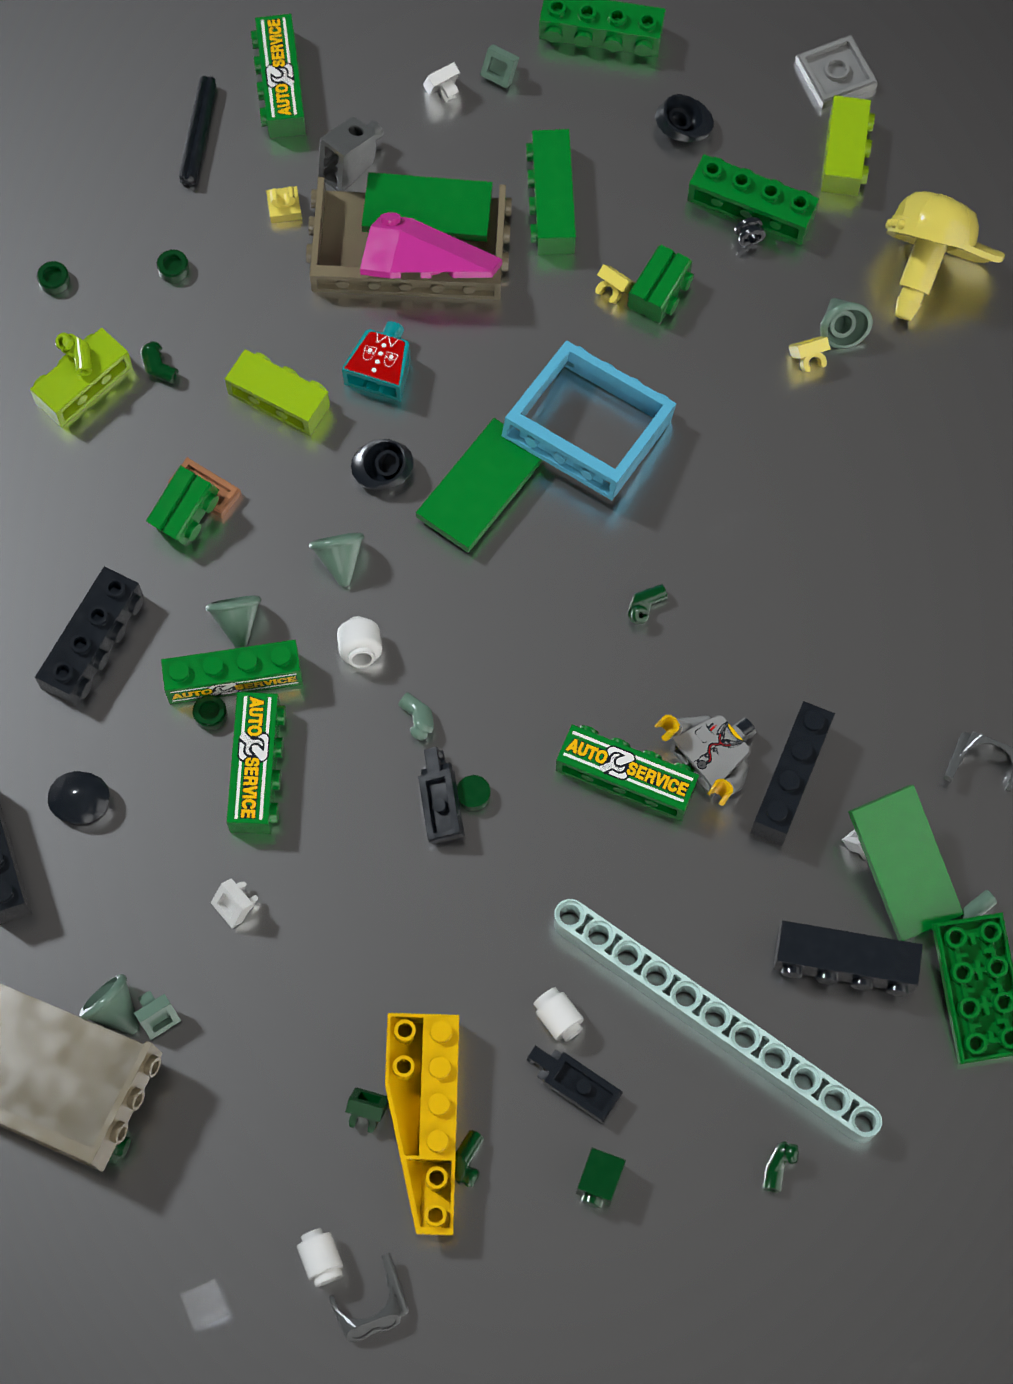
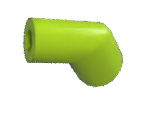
[55,332,92,375]

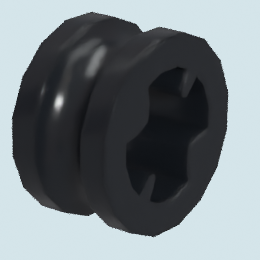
[734,217,766,247]

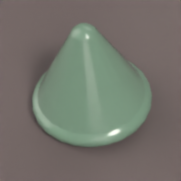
[820,298,873,349]
[309,532,364,587]
[205,595,261,648]
[80,974,139,1034]

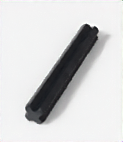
[178,75,216,186]

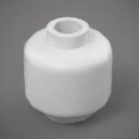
[337,616,382,668]

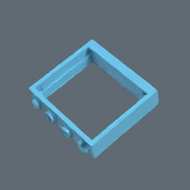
[502,340,676,500]

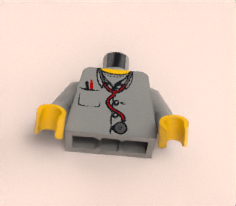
[654,714,757,806]

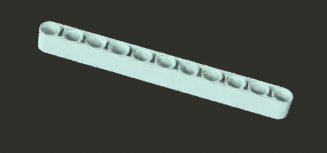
[554,899,882,1143]

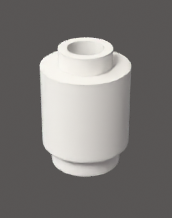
[533,987,584,1042]
[296,1228,343,1287]

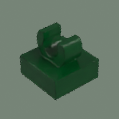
[345,1087,388,1133]

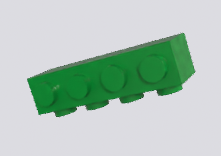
[539,0,665,57]
[687,154,820,245]

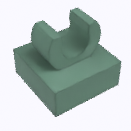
[480,44,520,88]
[134,990,181,1040]

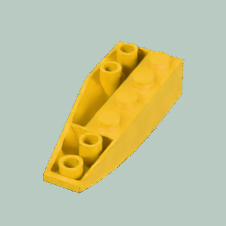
[385,1013,459,1236]

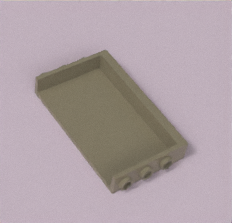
[306,177,512,300]
[0,983,162,1172]

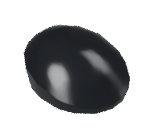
[655,94,714,142]
[351,439,413,490]
[48,771,110,824]

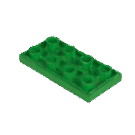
[361,172,493,242]
[416,418,543,553]
[848,785,964,941]
[932,912,1013,1064]

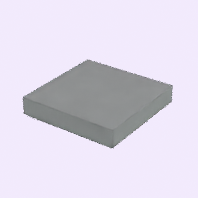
[795,35,878,109]

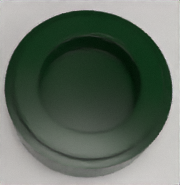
[157,249,189,283]
[37,261,70,294]
[192,695,228,731]
[457,775,491,811]

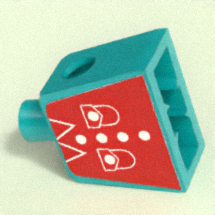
[342,321,411,402]

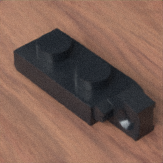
[418,747,465,844]
[527,1045,623,1124]

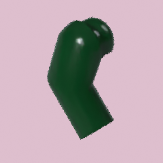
[140,341,179,384]
[628,584,668,624]
[455,1130,484,1187]
[763,1141,799,1193]

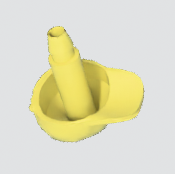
[885,191,1005,322]

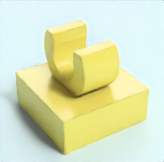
[266,186,302,224]
[595,264,636,304]
[788,337,830,372]

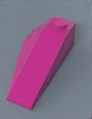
[360,212,502,279]

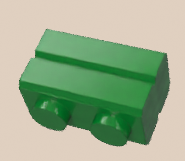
[627,245,694,323]
[146,465,219,545]

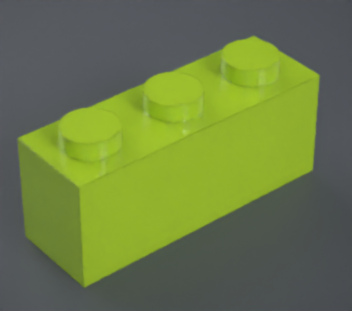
[821,95,875,196]
[30,327,132,428]
[225,349,330,436]

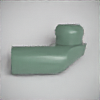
[398,692,434,740]
[962,890,997,919]

